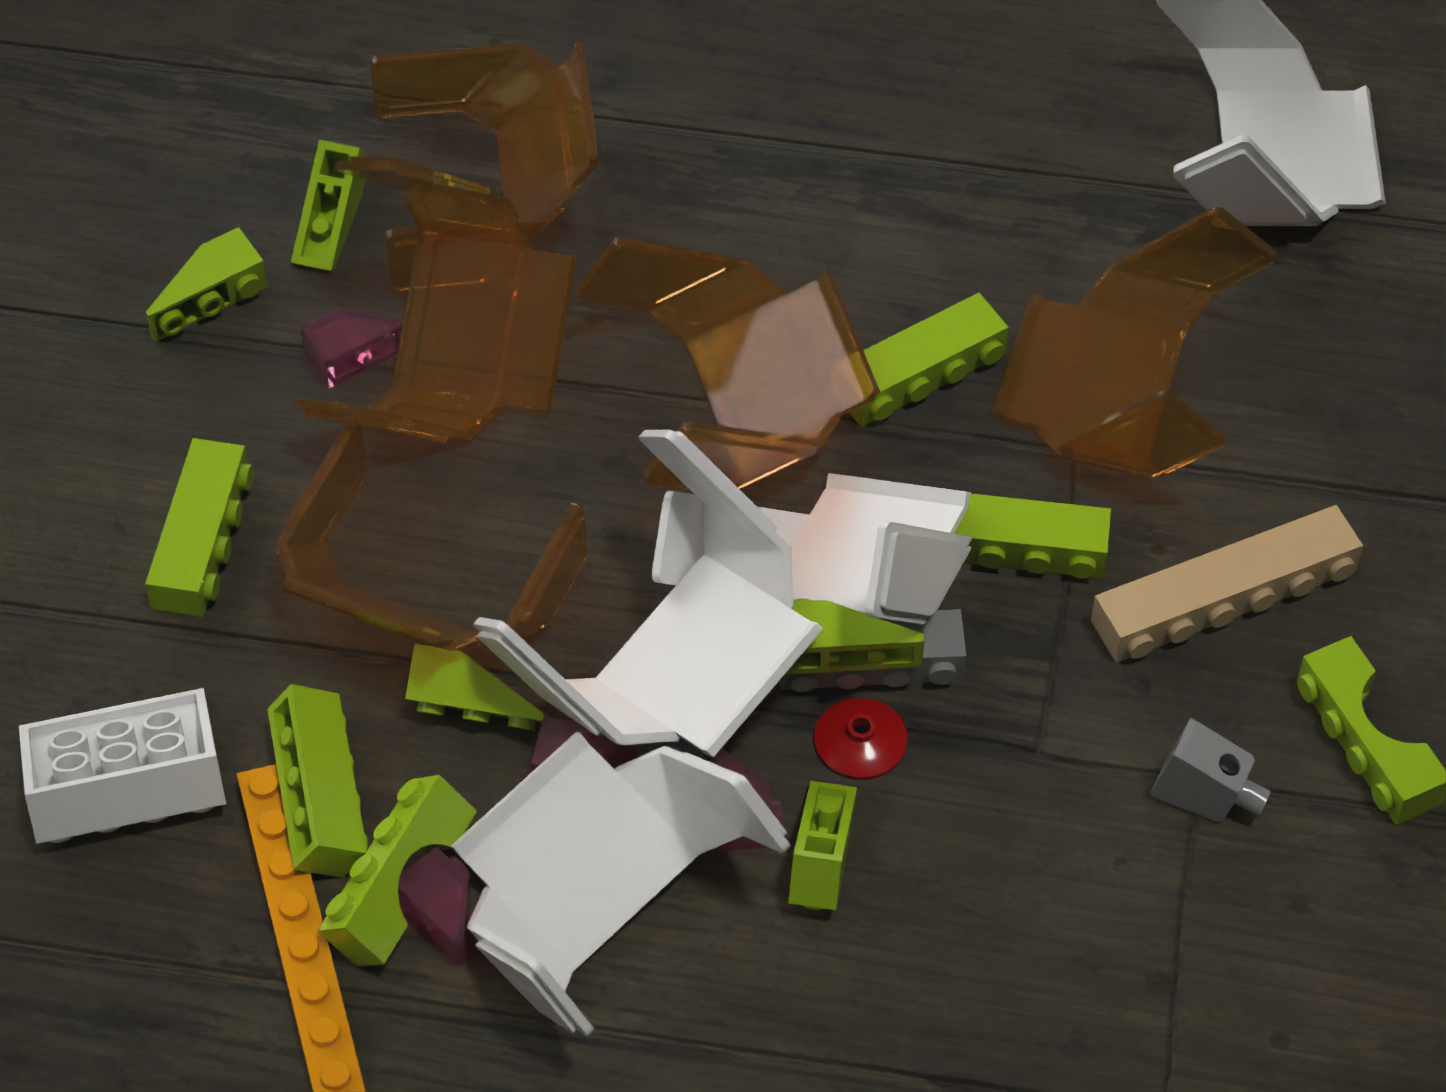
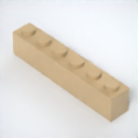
[1091,505,1363,663]

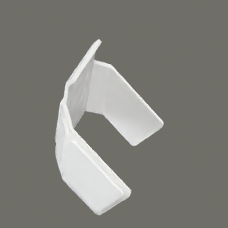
[1157,0,1386,226]
[473,430,823,757]
[652,473,973,624]
[451,732,790,1037]

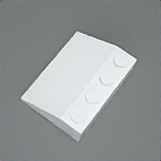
[19,688,226,844]

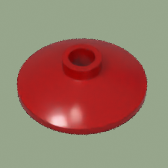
[814,698,907,780]

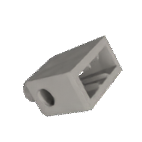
[1150,718,1271,822]

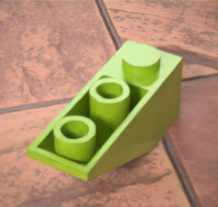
[146,227,268,343]
[405,644,550,731]

